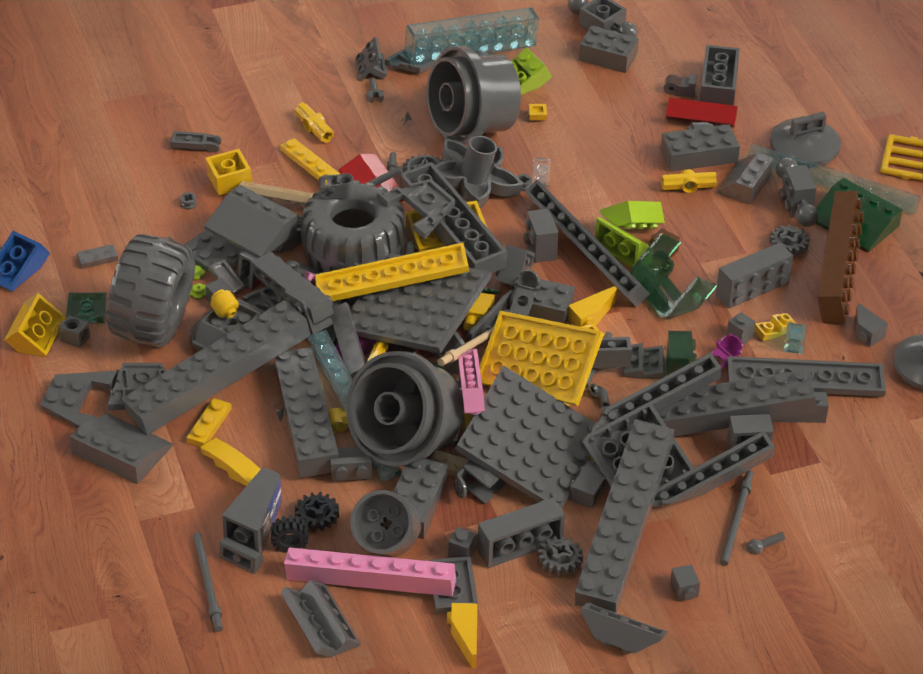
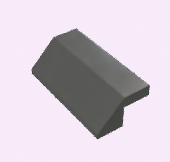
[281,580,361,657]

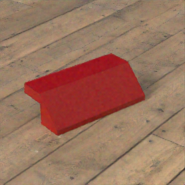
[666,97,738,127]
[339,154,404,202]

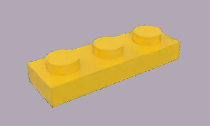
[187,398,232,447]

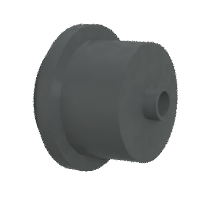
[427,46,521,145]
[346,351,464,466]

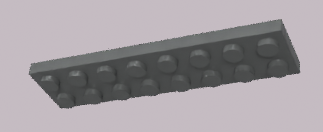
[727,356,886,397]

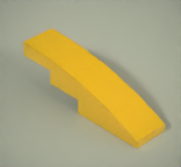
[200,438,261,486]

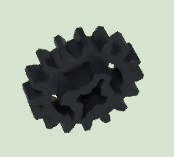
[295,492,339,532]

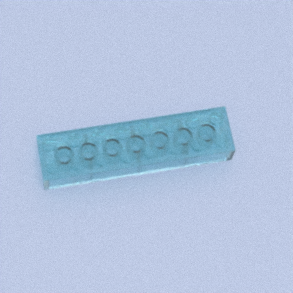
[404,7,540,64]

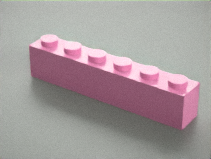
[458,349,485,415]

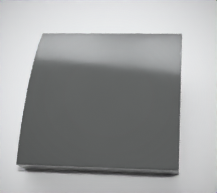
[624,343,665,379]

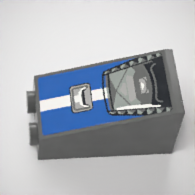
[222,467,282,554]

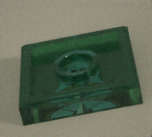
[66,292,107,323]

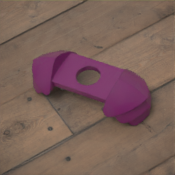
[698,334,743,370]

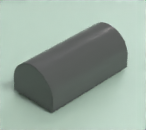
[220,537,264,574]

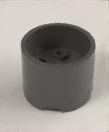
[350,490,421,556]

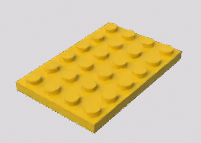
[479,311,604,406]

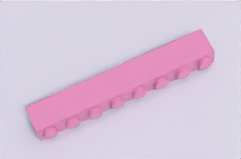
[284,548,456,596]

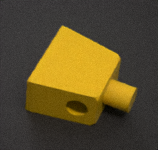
[460,293,495,331]

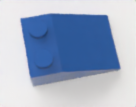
[0,231,50,292]

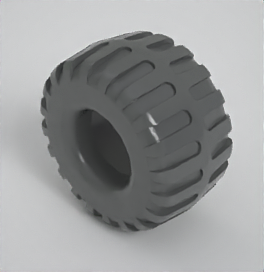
[301,181,406,273]
[106,234,195,348]

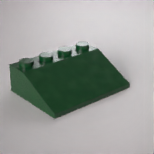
[816,178,903,253]

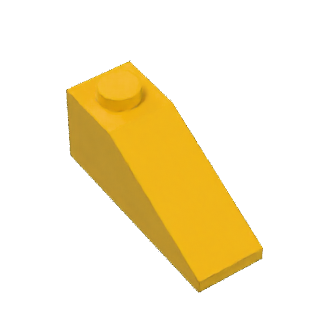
[568,286,618,327]
[447,603,478,668]

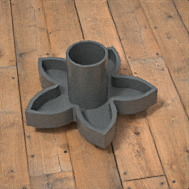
[435,136,523,208]

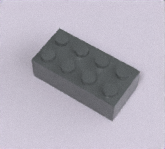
[700,45,740,106]
[661,124,740,172]
[716,242,793,308]
[384,459,448,539]
[478,498,565,568]

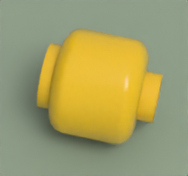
[210,289,239,319]

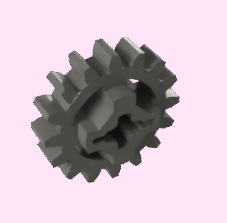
[769,224,810,257]
[538,536,584,577]

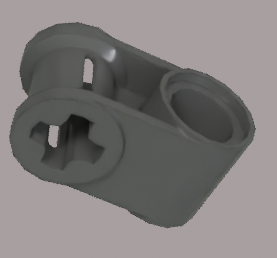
[318,173,354,200]

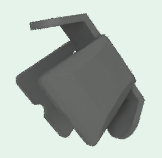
[454,459,505,503]

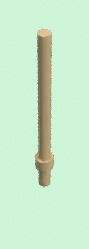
[438,327,494,366]

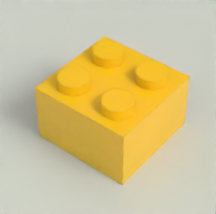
[205,149,252,195]

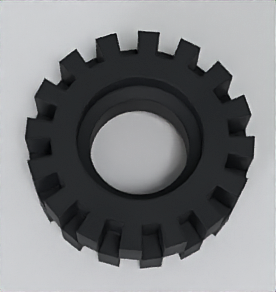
[270,515,309,553]

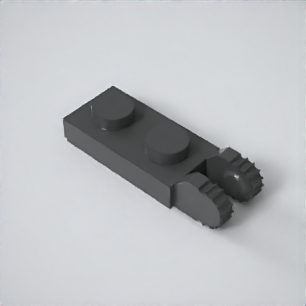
[170,131,222,153]

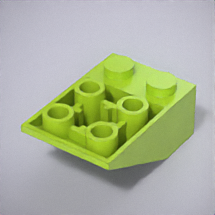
[511,47,553,95]

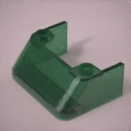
[630,233,717,319]

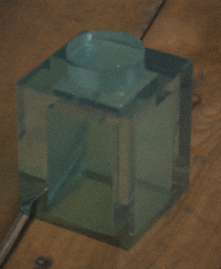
[784,322,807,354]

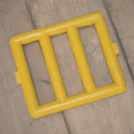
[880,134,923,181]

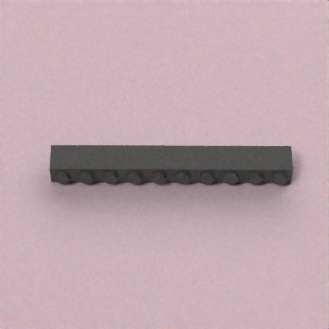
[524,179,650,307]

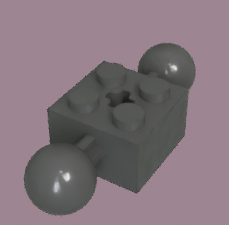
[568,0,638,38]
[776,157,819,227]

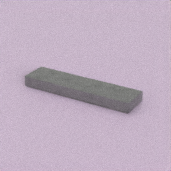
[330,302,366,378]

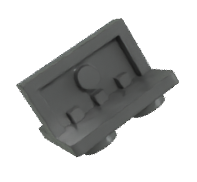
[355,37,387,81]

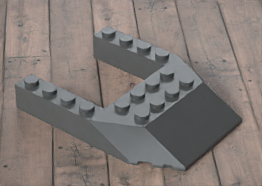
[583,353,775,506]

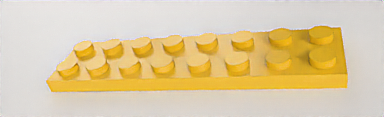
[315,243,470,301]

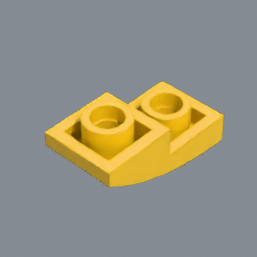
[754,313,797,341]

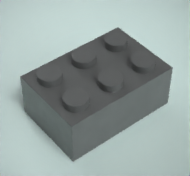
[579,26,639,73]
[509,279,575,324]

